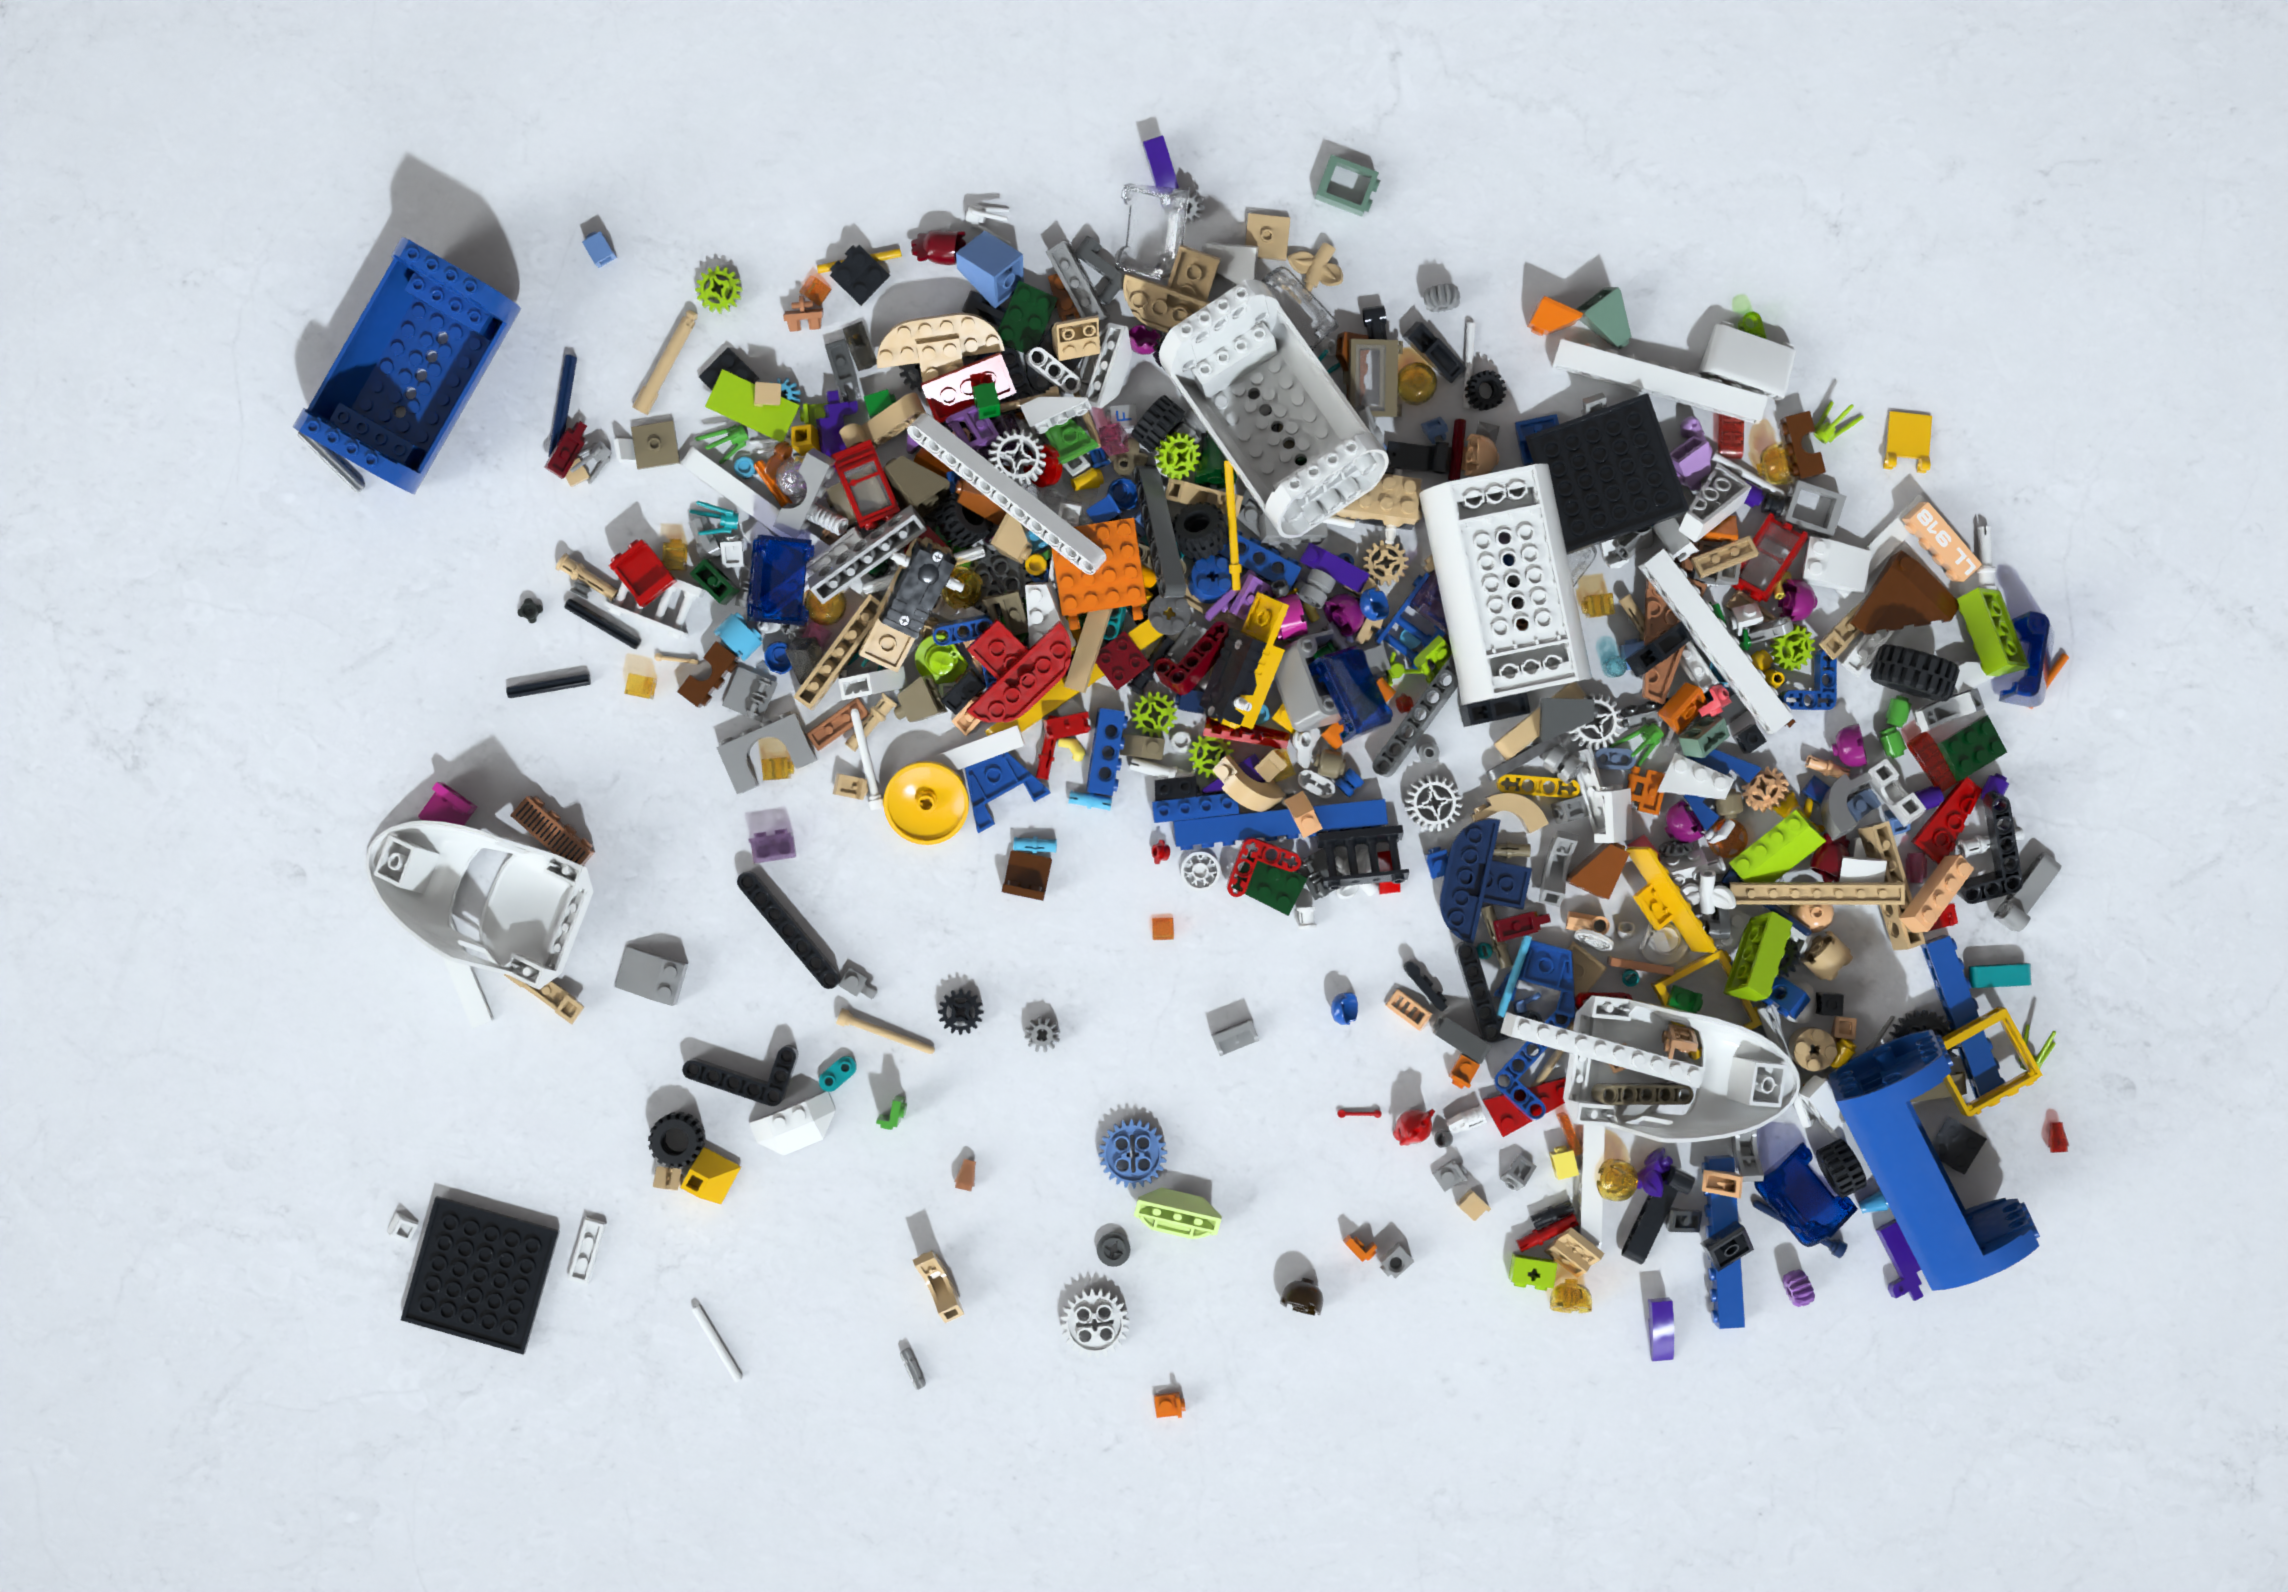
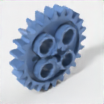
[1098,1118,1167,1189]

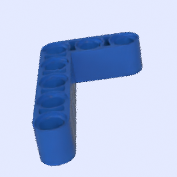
[932,615,997,690]
[1493,1011,1571,1120]

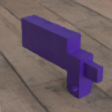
[816,390,858,472]
[1875,1219,1924,1301]

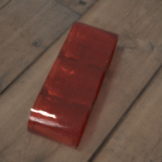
[1718,414,1744,459]
[1906,731,1958,793]

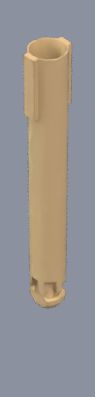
[632,310,698,415]

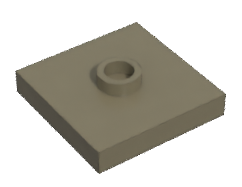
[631,421,680,470]

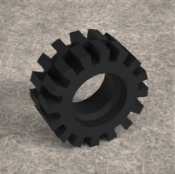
[1464,370,1507,411]

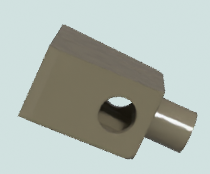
[894,675,948,722]

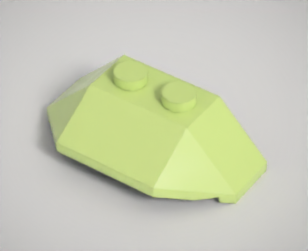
[1134,1188,1222,1239]

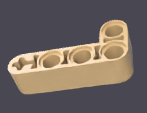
[839,393,926,450]

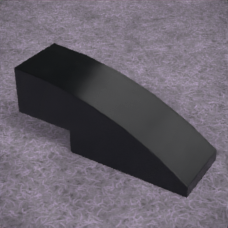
[1402,321,1466,383]
[1625,621,1693,677]
[1459,693,1531,727]

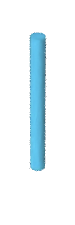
[1496,935,1532,1017]

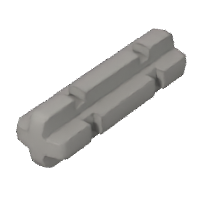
[900,1348,926,1390]

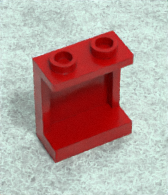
[608,539,677,608]

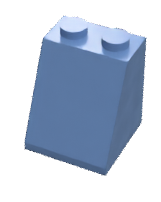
[956,231,1024,308]

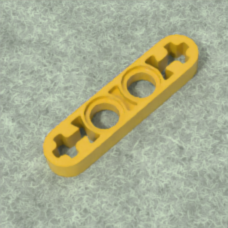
[1496,774,1580,798]

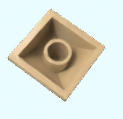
[991,513,1032,564]

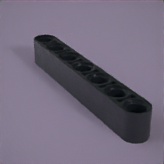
[737,872,841,989]

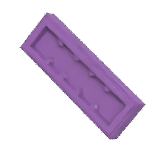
[1204,570,1256,623]

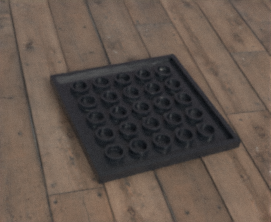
[1525,393,1690,555]
[400,1196,560,1355]

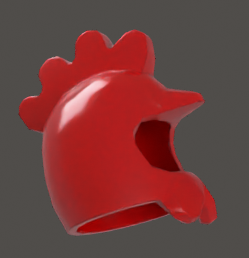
[1393,1109,1435,1146]

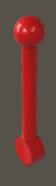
[1337,1109,1382,1118]

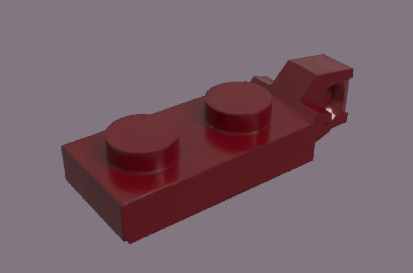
[544,421,587,479]
[1493,911,1551,942]

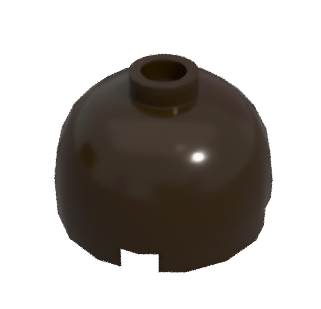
[1280,1278,1323,1316]

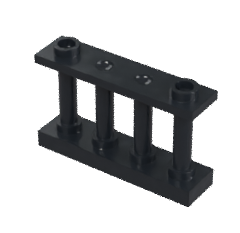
[1317,825,1409,890]

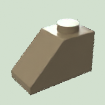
[1120,734,1165,761]

